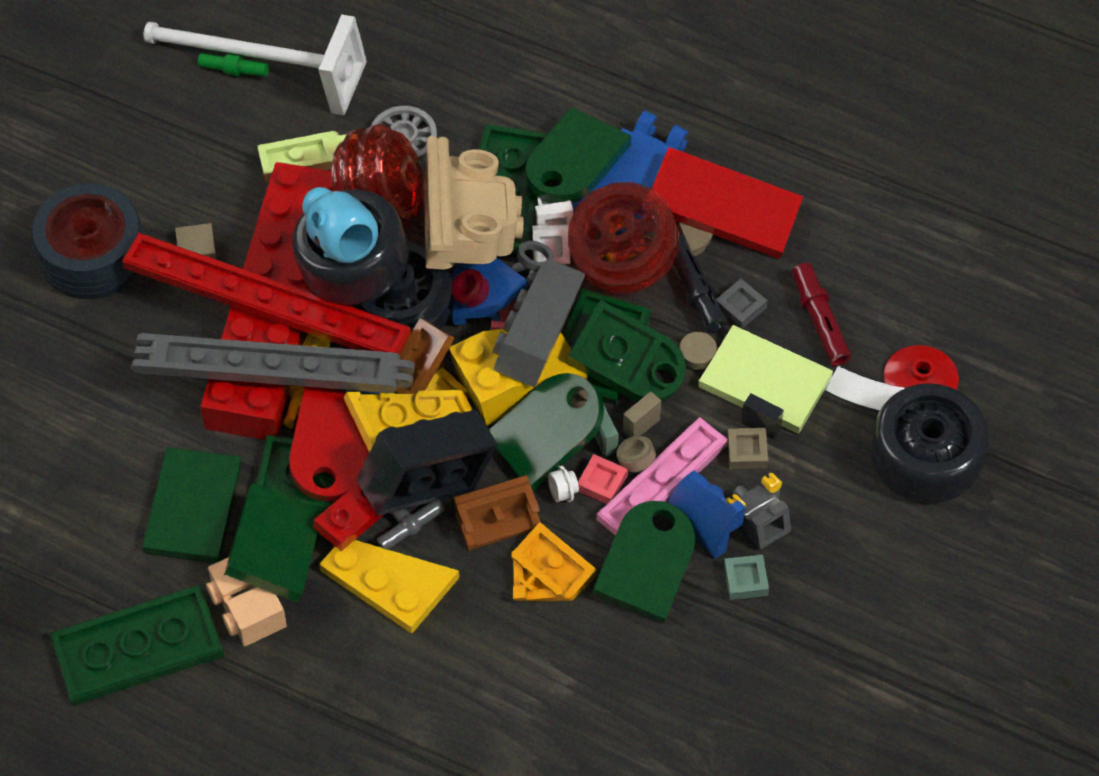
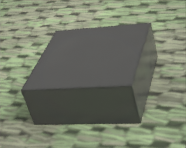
[716,278,768,329]

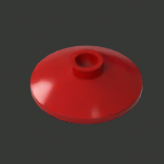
[884,345,959,390]

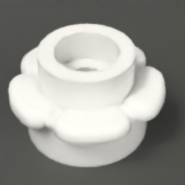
[548,466,579,503]

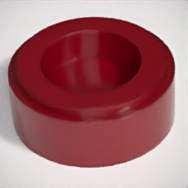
[451,269,490,308]

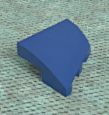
[668,470,745,559]

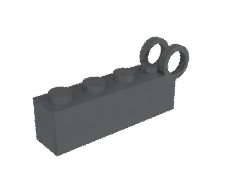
[492,241,585,388]

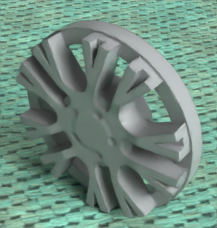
[370,106,437,166]

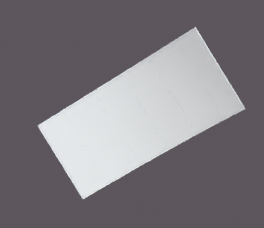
[825,366,904,410]

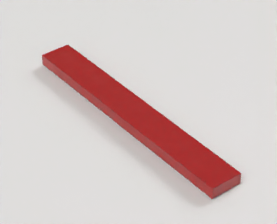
[122,233,411,355]

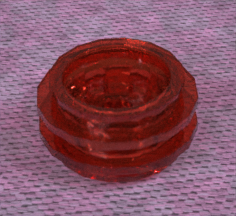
[331,124,424,229]
[568,182,679,294]

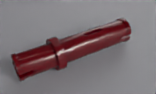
[791,262,851,367]

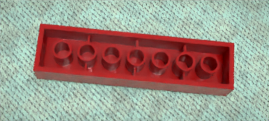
[200,162,348,440]

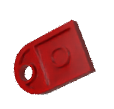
[289,386,369,501]

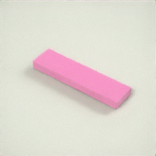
[597,417,728,535]

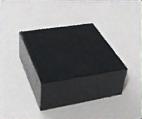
[741,393,784,439]

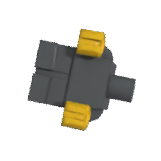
[726,473,791,550]

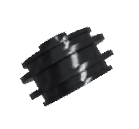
[348,242,452,333]

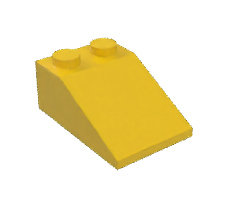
[449,328,587,426]

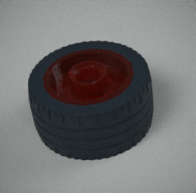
[32,183,144,299]

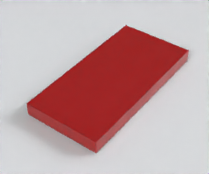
[644,147,803,259]

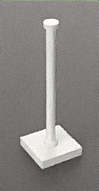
[144,15,367,115]

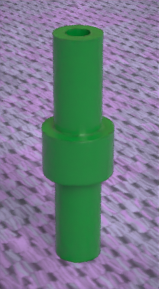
[198,53,269,77]

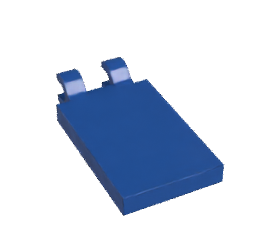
[571,110,688,243]

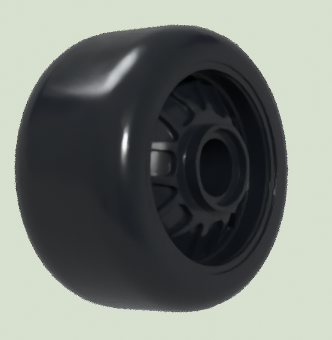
[292,189,410,305]
[871,383,989,503]

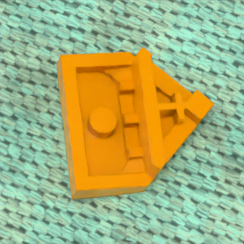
[512,522,599,601]

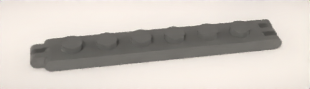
[131,333,415,393]

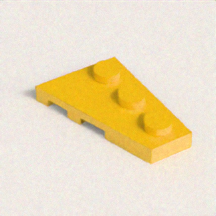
[343,390,472,452]
[319,540,460,634]

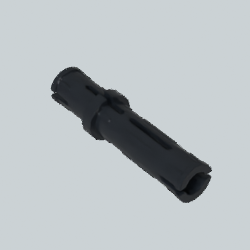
[664,234,728,333]

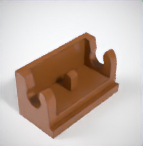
[454,475,540,551]

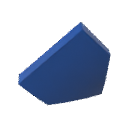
[452,258,529,325]

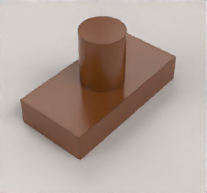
[396,318,454,394]

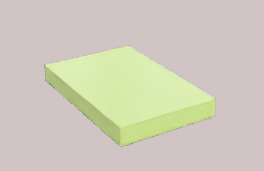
[699,325,833,434]

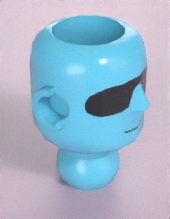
[302,187,378,263]

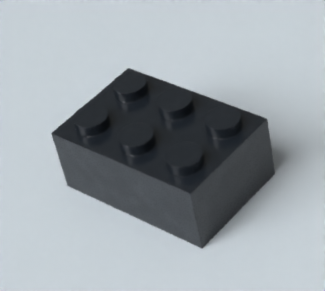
[356,409,498,516]

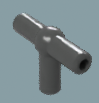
[377,500,444,550]

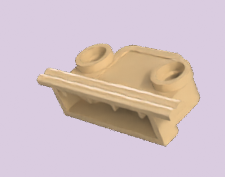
[423,136,523,269]

